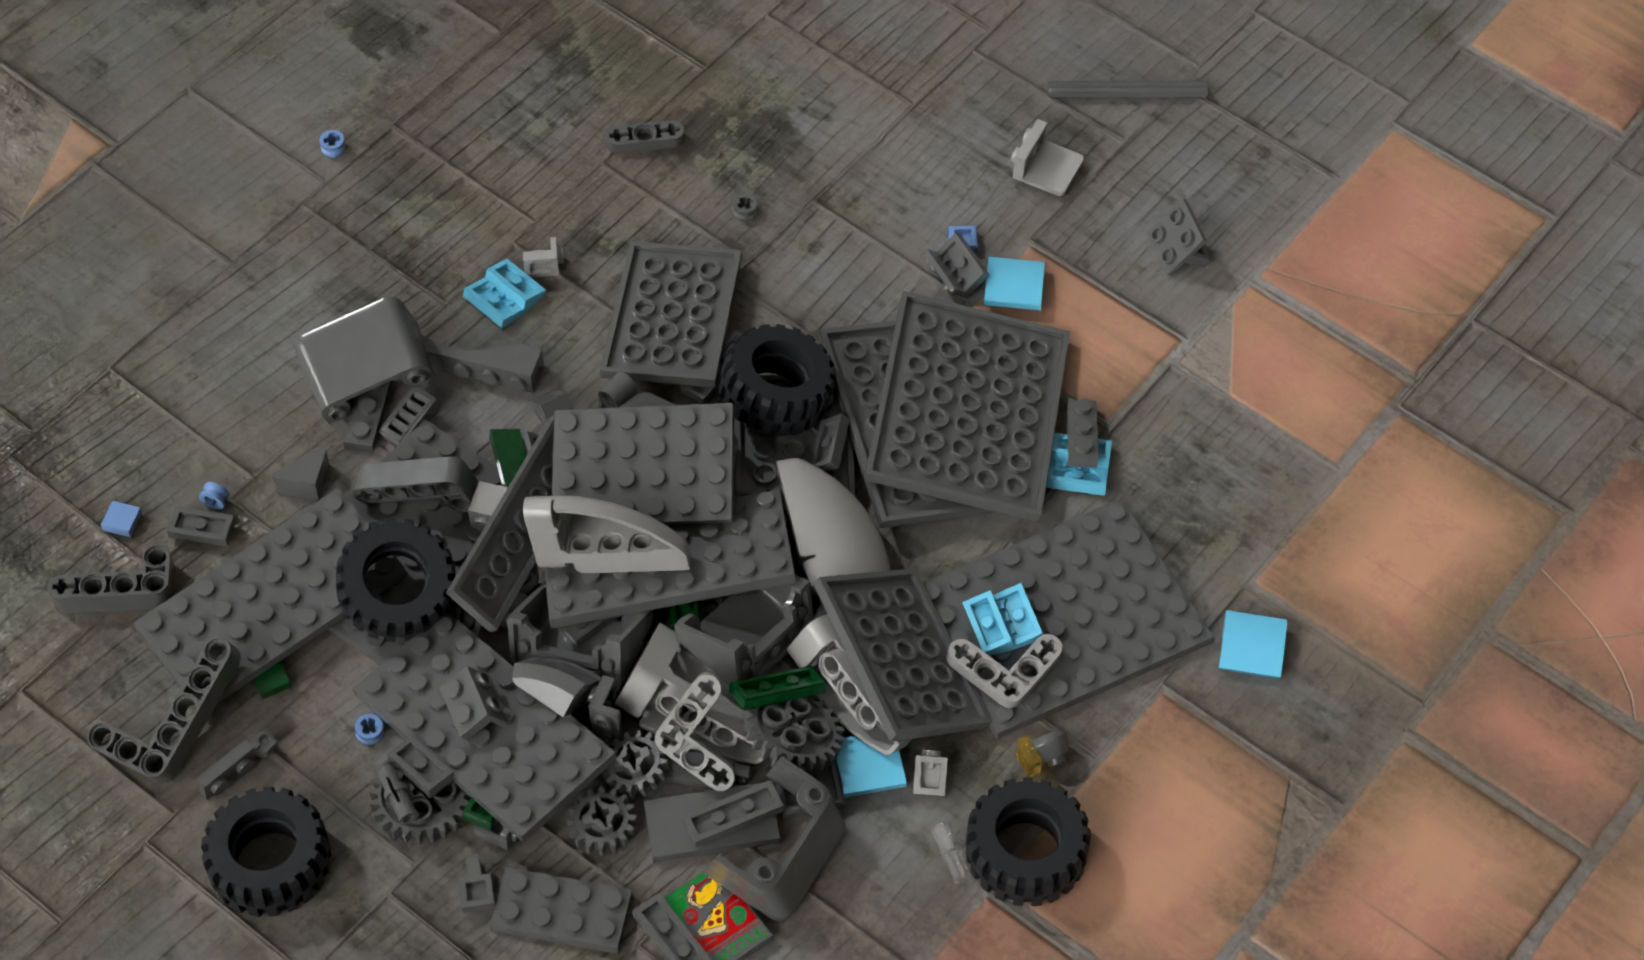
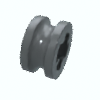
[733,194,758,221]

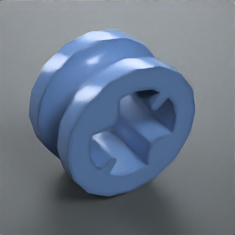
[319,130,346,158]
[198,482,230,510]
[355,714,384,745]

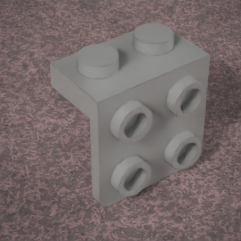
[1011,119,1084,196]

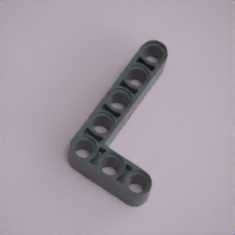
[87,637,241,784]

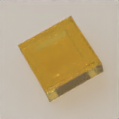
[1015,735,1042,778]

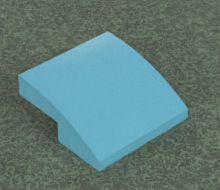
[984,257,1045,311]
[463,259,546,328]
[1046,433,1112,496]
[962,583,1044,655]
[1218,610,1287,679]
[835,736,907,798]

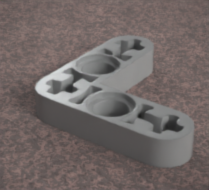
[946,634,1062,708]
[655,672,735,791]

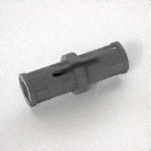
[374,760,419,825]

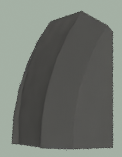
[512,657,601,717]

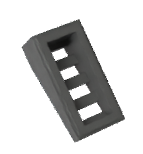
[378,385,439,447]

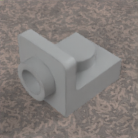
[523,237,564,278]
[913,750,948,796]

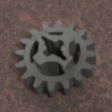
[601,730,670,798]
[566,786,637,856]

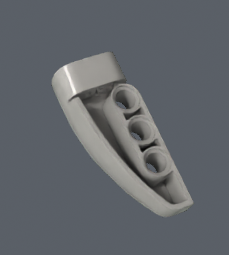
[776,458,891,602]
[523,495,691,573]
[787,614,912,755]
[614,623,765,764]

